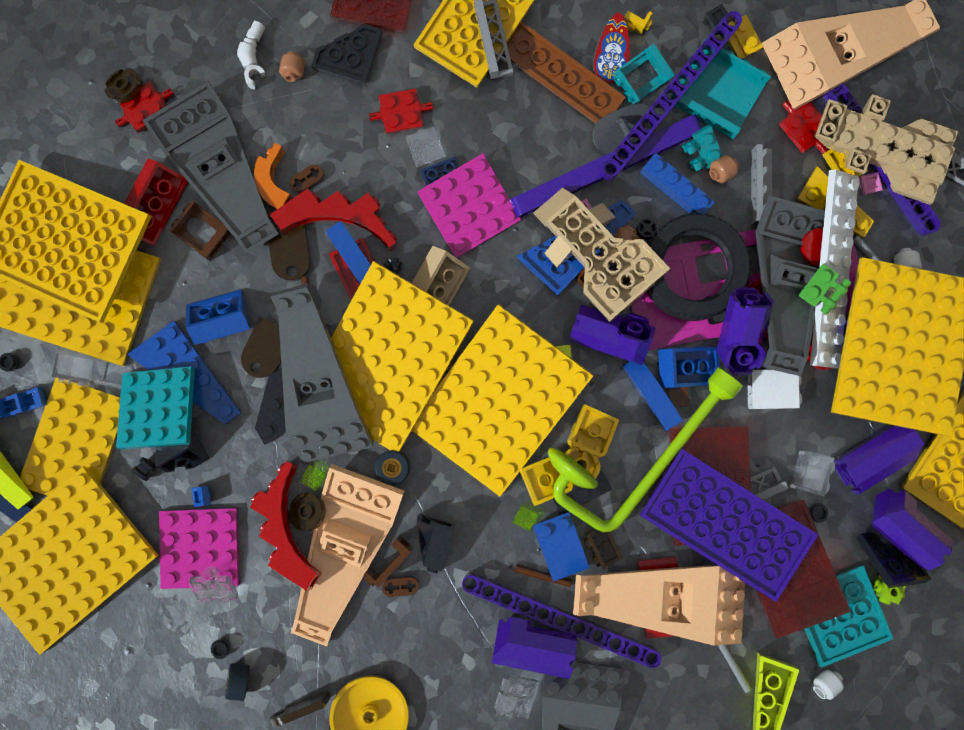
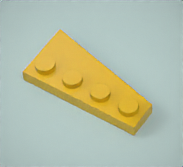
[796,166,874,239]

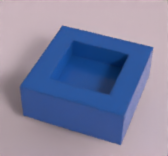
[191,486,211,507]

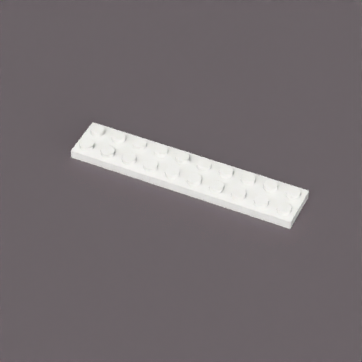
[810,170,859,369]

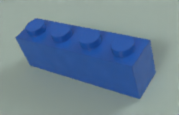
[640,153,715,215]

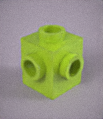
[873,576,906,605]

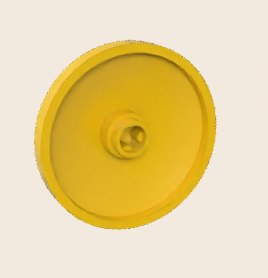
[329,675,409,730]

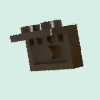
[584,528,623,570]

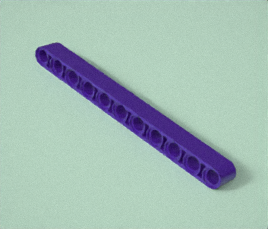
[601,11,742,181]
[822,83,941,236]
[510,114,702,218]
[462,573,661,668]

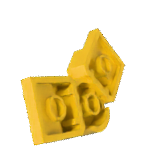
[519,404,619,506]

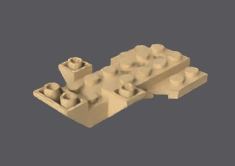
[815,94,958,205]
[534,188,670,322]

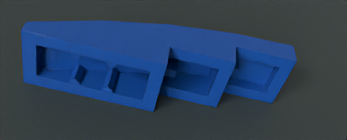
[325,221,371,284]
[623,362,683,431]
[0,387,47,421]

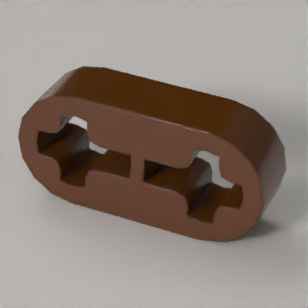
[290,165,324,194]
[382,576,419,597]

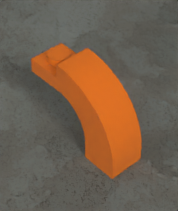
[254,143,293,210]

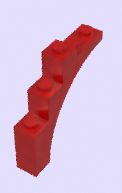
[270,188,397,251]
[250,461,322,591]

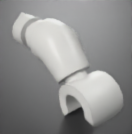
[237,21,266,89]

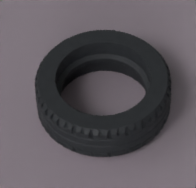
[646,213,751,321]

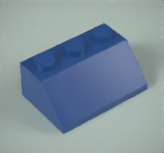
[186,289,250,345]

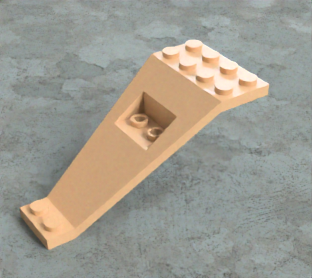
[762,0,941,110]
[291,464,404,646]
[573,565,745,646]

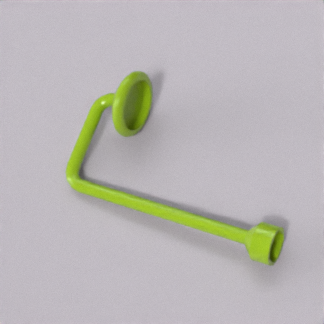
[548,367,743,532]

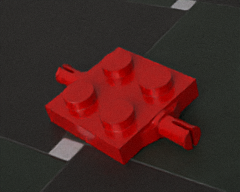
[115,81,174,134]
[369,89,433,134]
[779,100,829,154]

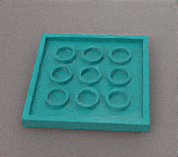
[116,366,195,450]
[790,565,894,668]

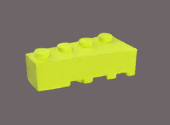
[753,652,799,730]

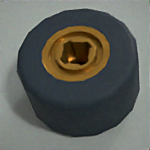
[374,451,410,485]
[225,663,250,701]

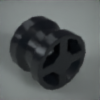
[636,218,657,240]
[132,457,157,481]

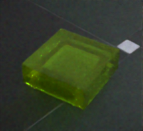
[300,465,326,491]
[512,505,539,532]

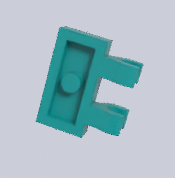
[682,125,723,171]

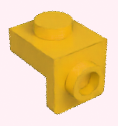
[624,11,653,35]

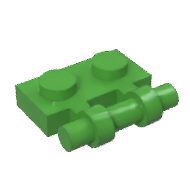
[798,264,851,315]

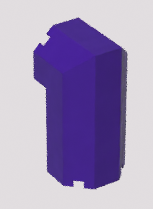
[716,287,774,375]
[569,305,656,365]
[833,426,924,494]
[872,489,953,571]
[491,617,577,679]

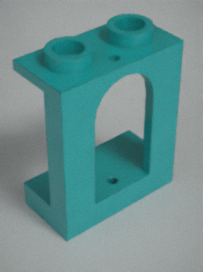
[613,44,675,104]

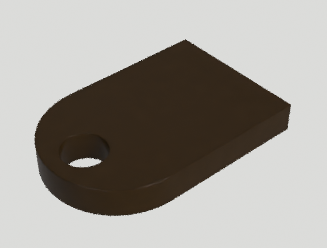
[268,225,311,281]
[241,316,281,378]
[270,690,331,727]

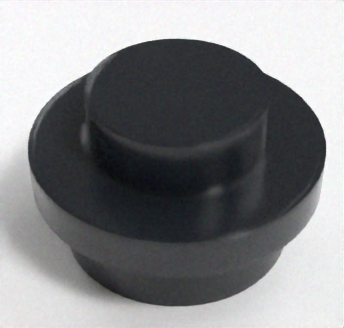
[383,258,402,271]
[0,353,19,372]
[808,503,828,523]
[211,639,231,659]

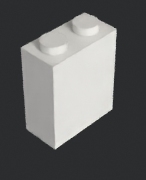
[747,370,802,409]

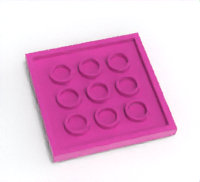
[417,153,521,258]
[159,508,240,589]

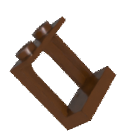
[169,201,231,261]
[364,535,413,587]

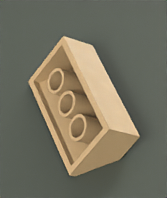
[412,246,470,306]

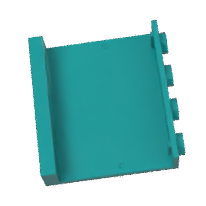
[670,39,771,140]

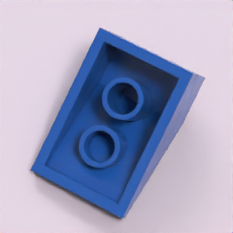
[658,347,720,388]
[533,512,589,581]

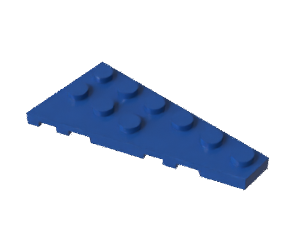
[516,200,636,296]
[127,321,242,424]

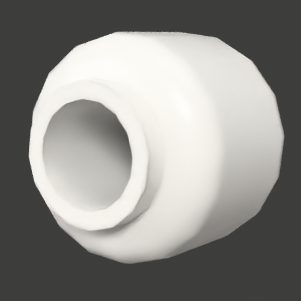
[894,248,922,269]
[813,670,844,700]

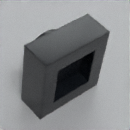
[705,4,731,30]

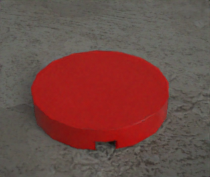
[801,228,823,267]

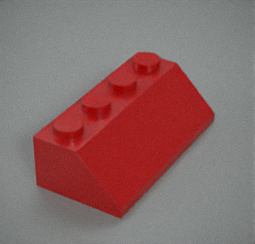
[124,158,188,246]

